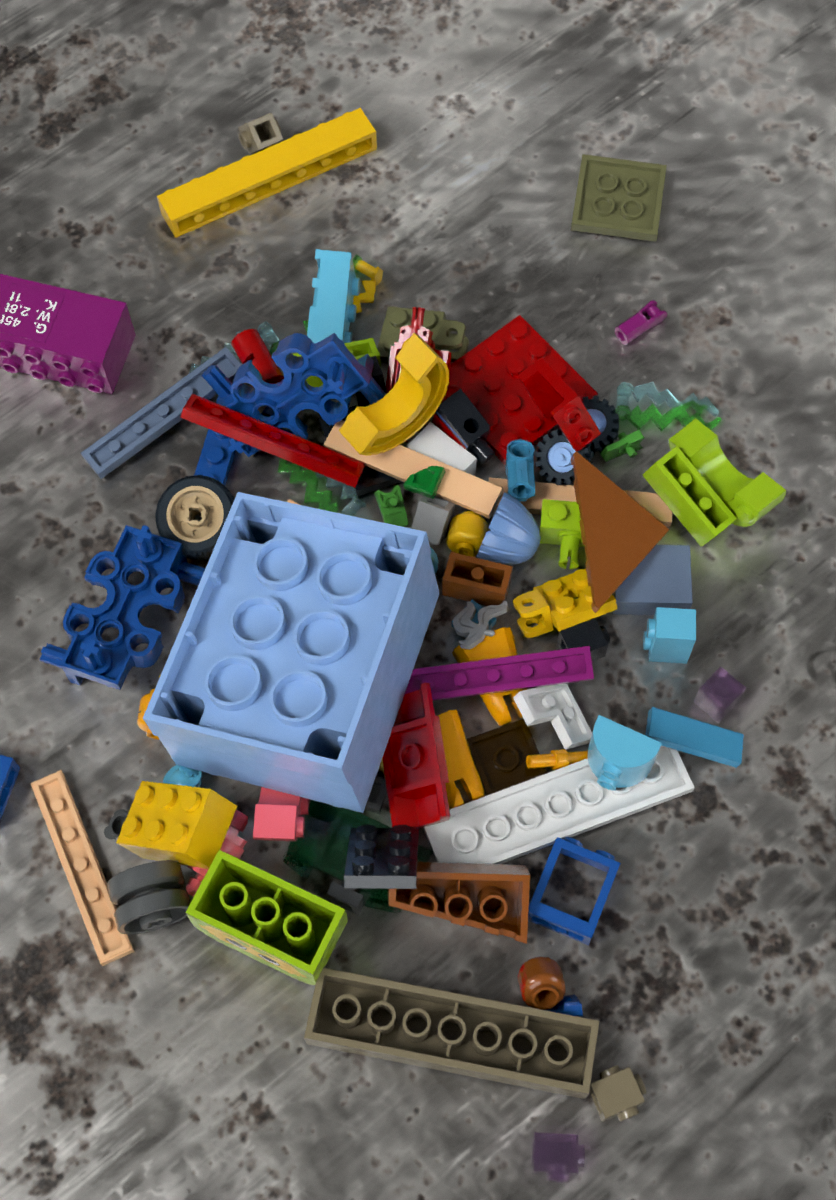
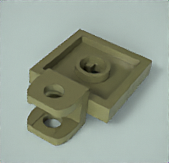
[377,307,469,363]

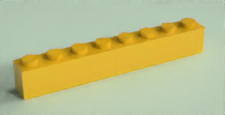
[157,107,377,238]

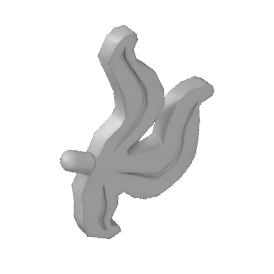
[453,601,509,650]

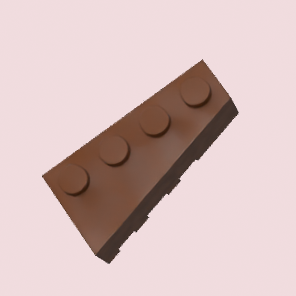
[388,862,530,944]

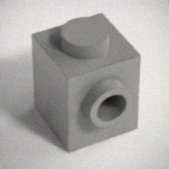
[411,496,456,545]

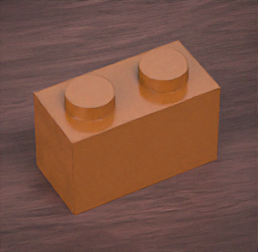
[442,552,513,606]

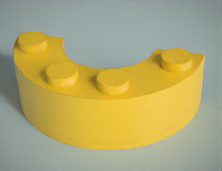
[338,333,449,456]

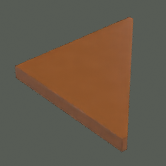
[570,451,670,613]

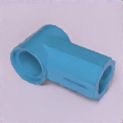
[505,439,535,502]

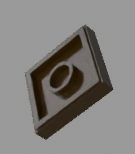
[467,719,547,796]

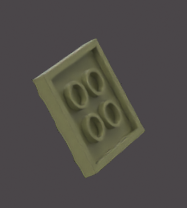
[571,154,667,242]

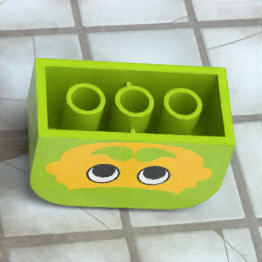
[185,850,348,985]

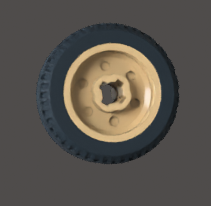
[155,475,235,560]

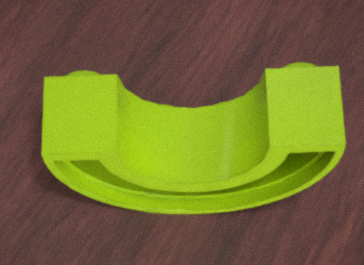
[669,418,786,527]

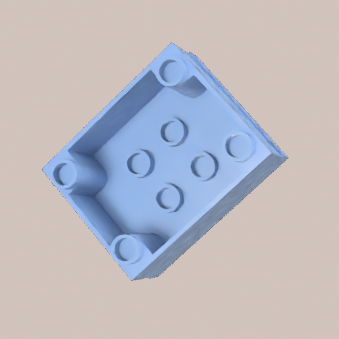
[143,492,440,813]

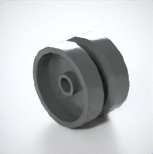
[106,860,191,935]

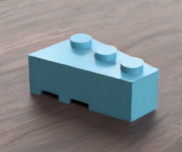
[307,249,360,343]

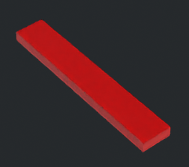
[180,394,365,488]

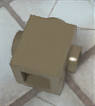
[238,112,283,154]
[589,1065,647,1122]

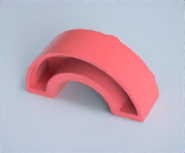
[253,787,310,842]

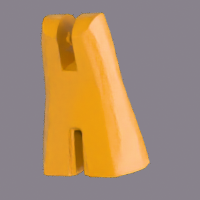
[452,627,527,726]
[437,709,485,809]

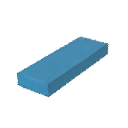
[645,707,744,768]

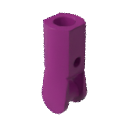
[615,300,667,345]

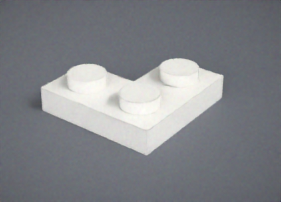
[513,684,592,750]

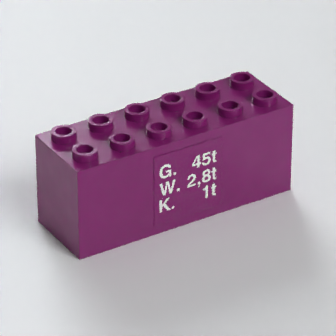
[0,274,136,394]

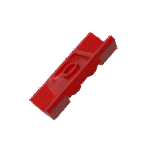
[382,682,450,828]

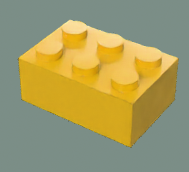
[116,781,237,869]

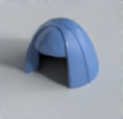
[476,492,541,565]

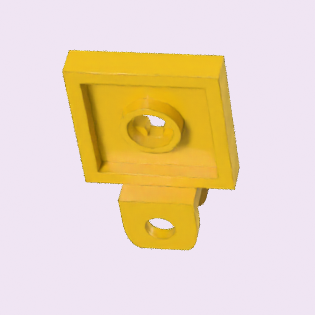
[513,568,617,638]

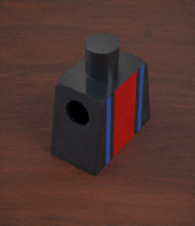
[432,388,496,464]

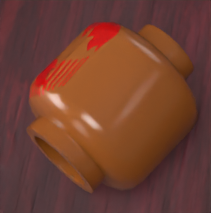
[518,956,566,1010]

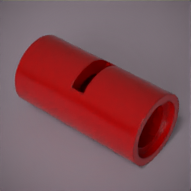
[231,329,284,384]

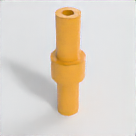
[526,749,588,770]

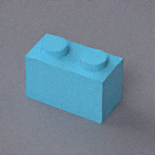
[643,607,696,664]

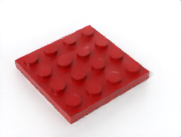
[446,315,598,465]

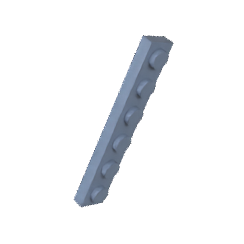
[81,347,242,479]

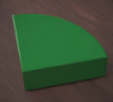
[403,466,445,499]

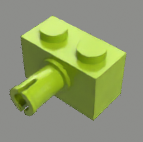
[539,499,585,569]

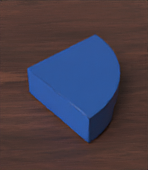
[546,994,583,1017]

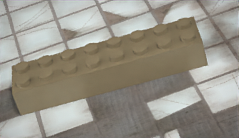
[304,968,600,1099]

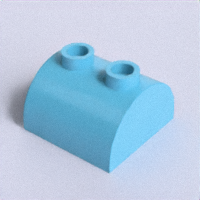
[587,715,662,791]

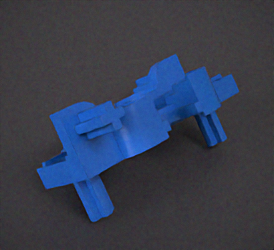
[202,333,386,457]
[40,525,205,690]

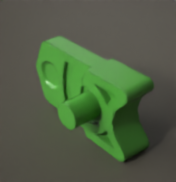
[601,430,644,462]
[375,485,408,527]

